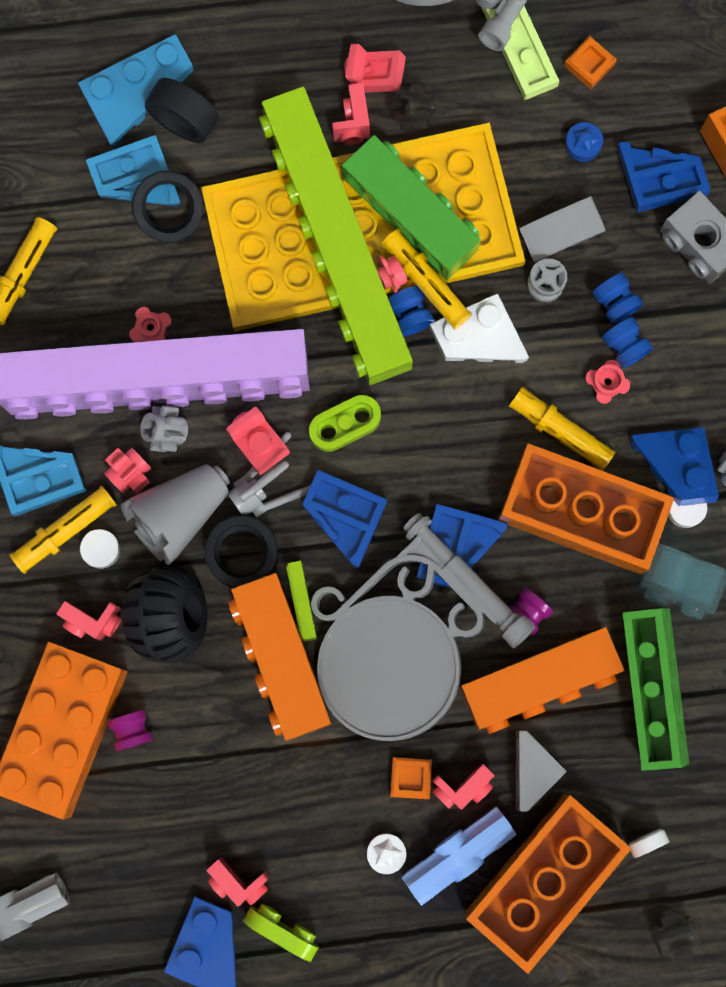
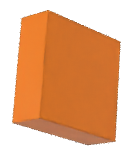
[564,36,617,90]
[390,757,432,799]

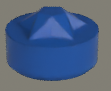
[565,122,603,162]

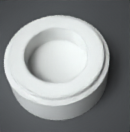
[668,501,707,528]
[80,529,120,569]
[628,828,670,858]

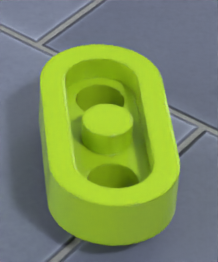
[309,395,381,452]
[243,903,319,962]

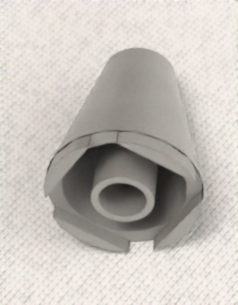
[121,464,230,565]

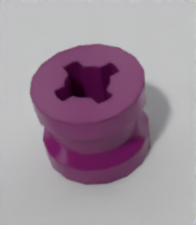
[508,587,553,636]
[107,710,154,752]

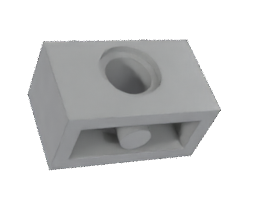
[660,191,726,284]

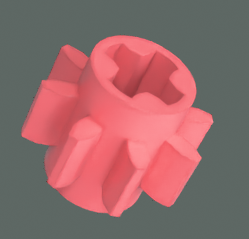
[104,448,151,494]

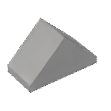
[516,731,567,812]

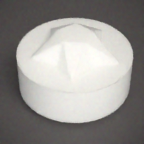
[367,833,406,874]

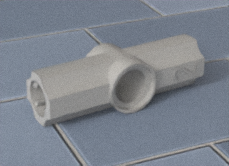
[0,872,70,941]

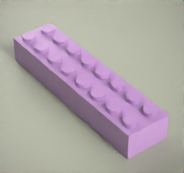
[0,329,310,420]

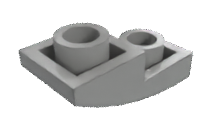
[519,196,607,262]

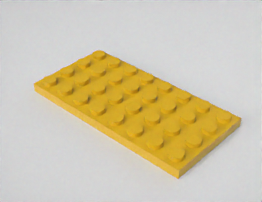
[201,122,525,332]

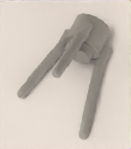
[228,432,311,517]

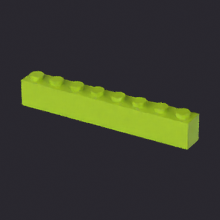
[258,86,413,386]

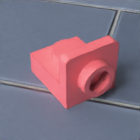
[332,83,370,145]
[226,407,290,475]

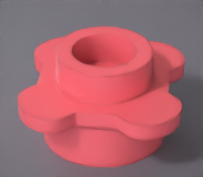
[377,255,407,294]
[129,307,172,342]
[585,360,630,404]

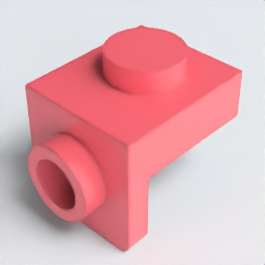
[344,44,406,93]
[56,601,122,641]
[432,764,494,810]
[206,857,270,907]

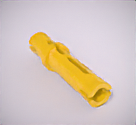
[0,217,57,325]
[381,228,472,330]
[509,387,616,471]
[9,485,117,574]

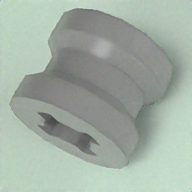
[527,258,567,302]

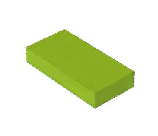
[286,561,317,642]

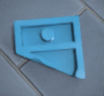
[86,135,181,206]
[0,445,86,517]

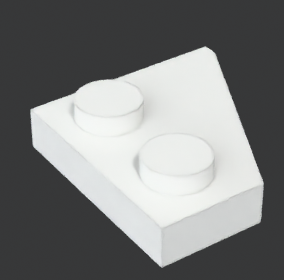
[430,294,529,363]

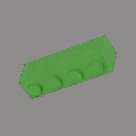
[342,135,481,281]
[623,608,689,771]

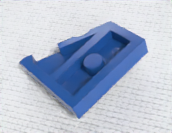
[617,142,711,212]
[630,427,719,506]
[302,470,388,568]
[416,504,508,589]
[164,895,236,987]

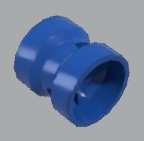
[592,272,644,325]
[388,286,435,337]
[602,317,654,369]

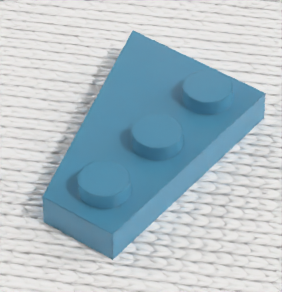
[78,34,194,149]

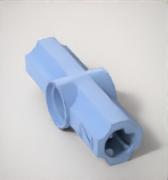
[401,806,517,906]

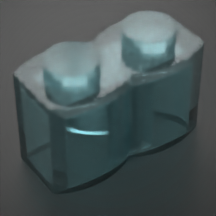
[638,543,726,620]

